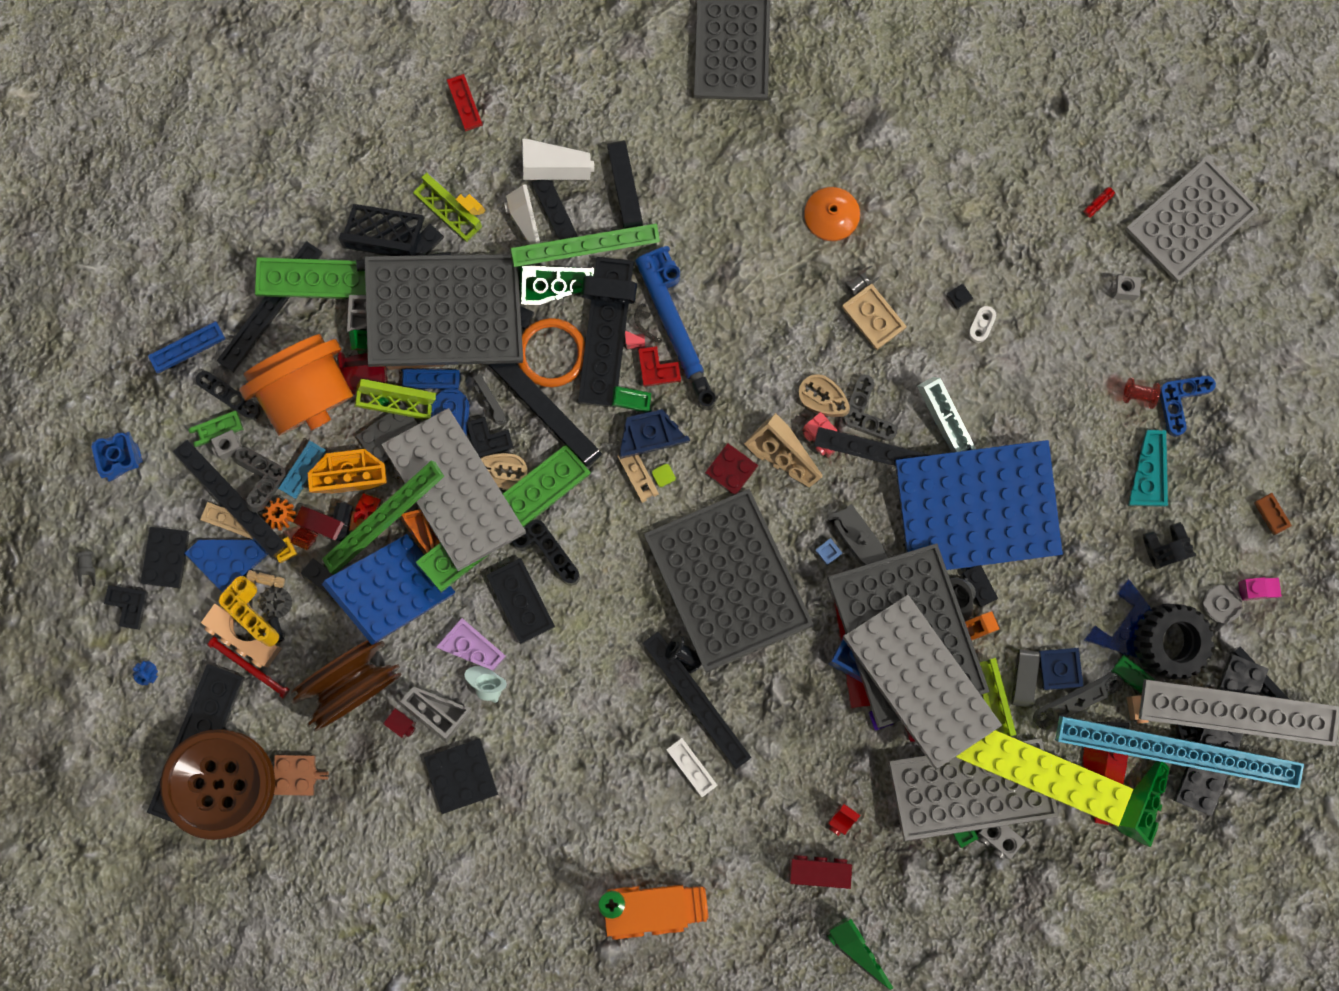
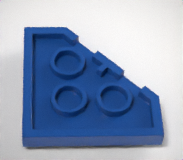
[185,540,268,593]

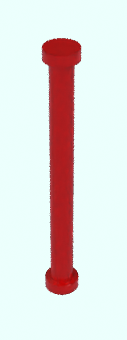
[207,636,290,699]

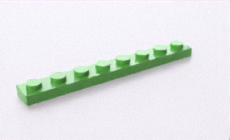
[510,224,660,267]
[322,460,444,575]

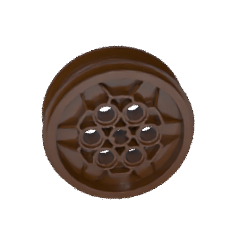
[290,640,402,732]
[160,730,275,840]

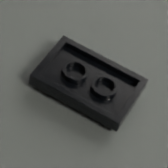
[140,527,190,589]

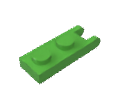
[188,411,244,447]

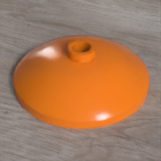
[804,187,860,241]

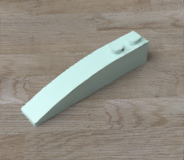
[917,377,976,452]

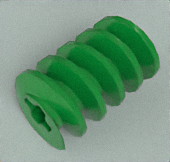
[598,890,625,919]

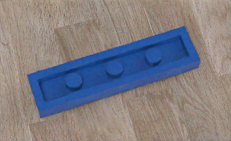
[148,321,226,374]

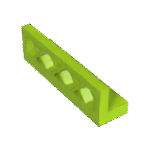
[413,172,482,242]
[354,379,436,420]
[979,658,1017,736]

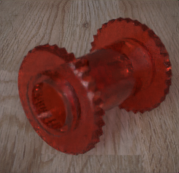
[1123,377,1160,409]

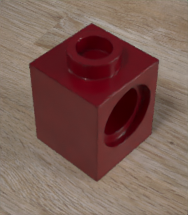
[383,708,416,739]

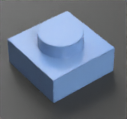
[815,538,842,565]

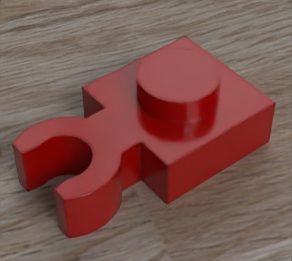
[353,494,381,523]

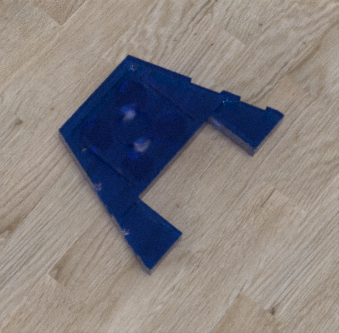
[1084,579,1152,660]

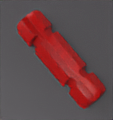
[1084,187,1115,218]

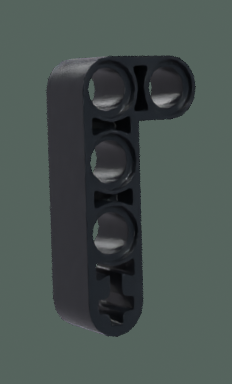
[512,520,580,586]

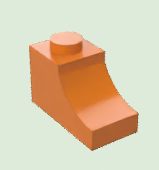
[965,611,999,641]

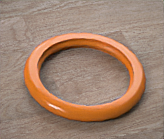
[517,318,586,387]

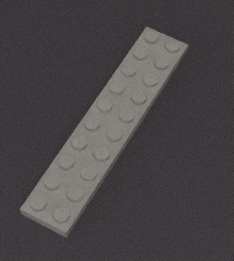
[1139,679,1339,746]

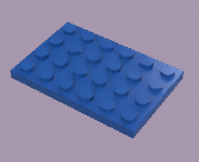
[322,534,455,645]

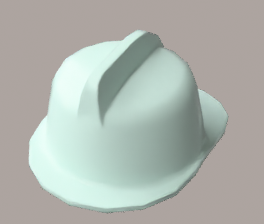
[464,666,507,703]

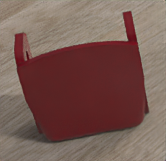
[338,352,388,395]

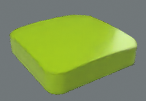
[652,464,676,488]

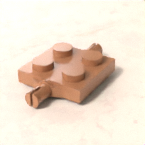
[274,755,329,796]

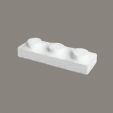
[667,738,718,797]

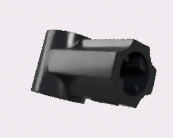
[327,502,353,542]

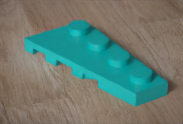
[1128,430,1168,507]

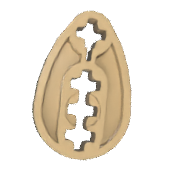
[799,374,850,417]
[480,453,528,491]

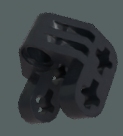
[1143,522,1196,569]

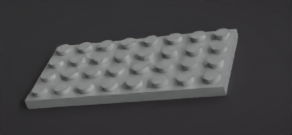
[381,408,526,571]
[843,595,1002,770]
[888,738,1059,842]

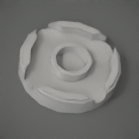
[1202,585,1242,624]

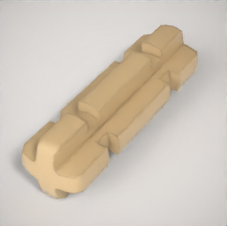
[246,570,285,588]

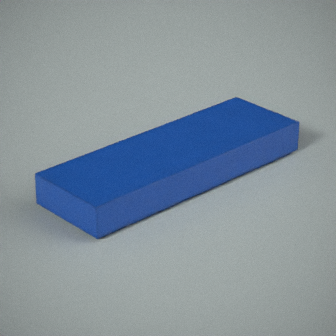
[402,369,460,390]

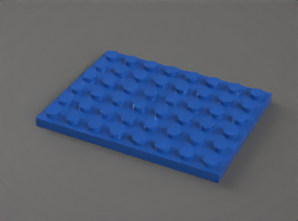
[895,440,1063,570]

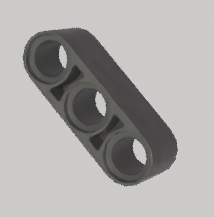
[1011,649,1040,708]

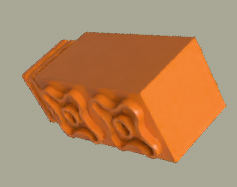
[603,884,709,940]

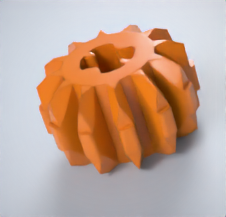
[262,498,296,531]

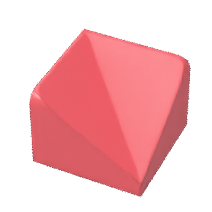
[625,331,645,349]

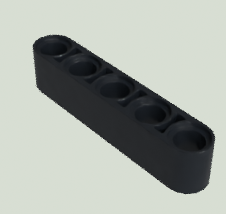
[607,140,643,229]

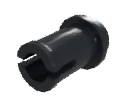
[266,617,285,643]

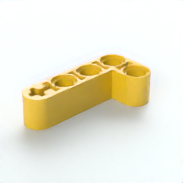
[219,576,279,647]

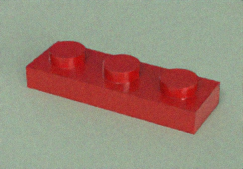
[447,74,483,132]

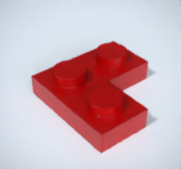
[638,346,681,387]

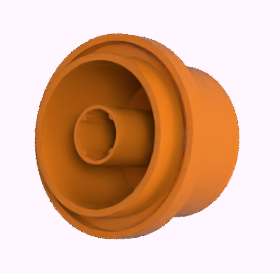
[239,334,353,436]

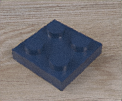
[1039,648,1083,690]

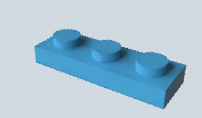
[278,441,327,499]

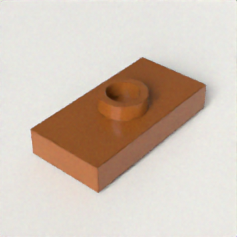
[1254,493,1292,536]

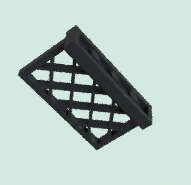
[339,204,425,256]

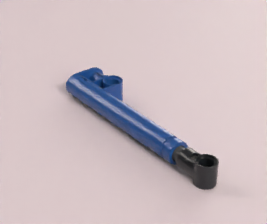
[635,246,716,411]

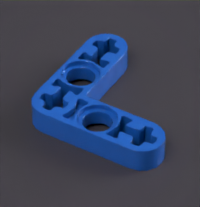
[1159,376,1216,437]

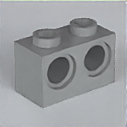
[976,825,1025,859]

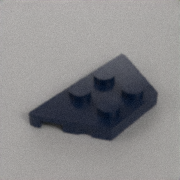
[619,409,690,459]

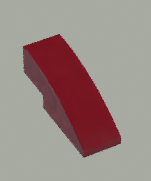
[293,506,344,541]

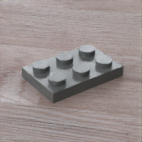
[356,404,418,463]

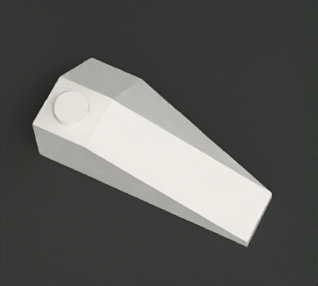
[504,184,546,266]

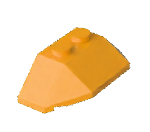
[308,449,387,494]

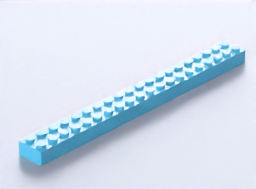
[1055,716,1304,788]

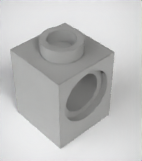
[1110,275,1141,301]
[211,430,243,460]

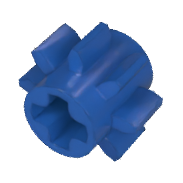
[133,661,158,685]

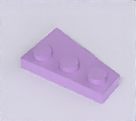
[436,618,506,671]

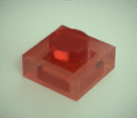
[290,527,318,551]

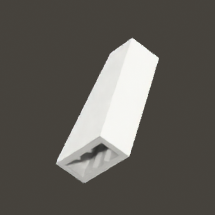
[522,139,594,180]

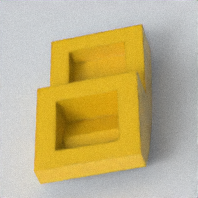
[455,194,485,215]

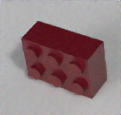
[788,855,852,889]

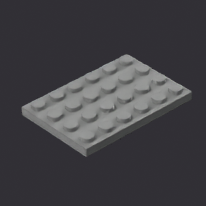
[1125,157,1259,283]

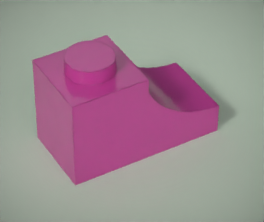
[1238,577,1282,601]

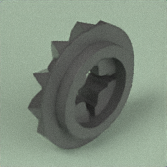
[260,587,292,618]

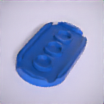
[431,388,470,436]

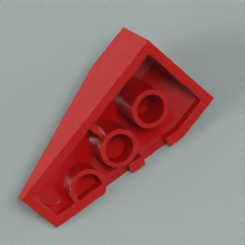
[1082,747,1128,826]

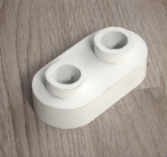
[969,306,996,343]

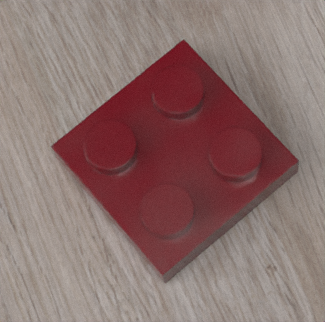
[705,443,758,495]

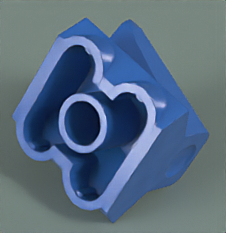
[91,431,143,482]

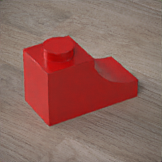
[827,804,861,836]

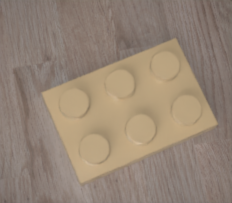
[842,284,907,351]

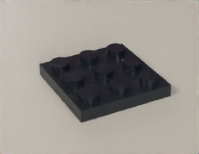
[424,738,499,814]

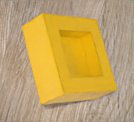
[276,537,298,563]

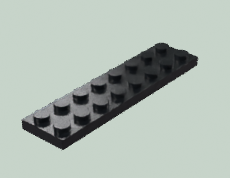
[578,257,634,408]
[1173,654,1269,816]
[147,664,245,823]

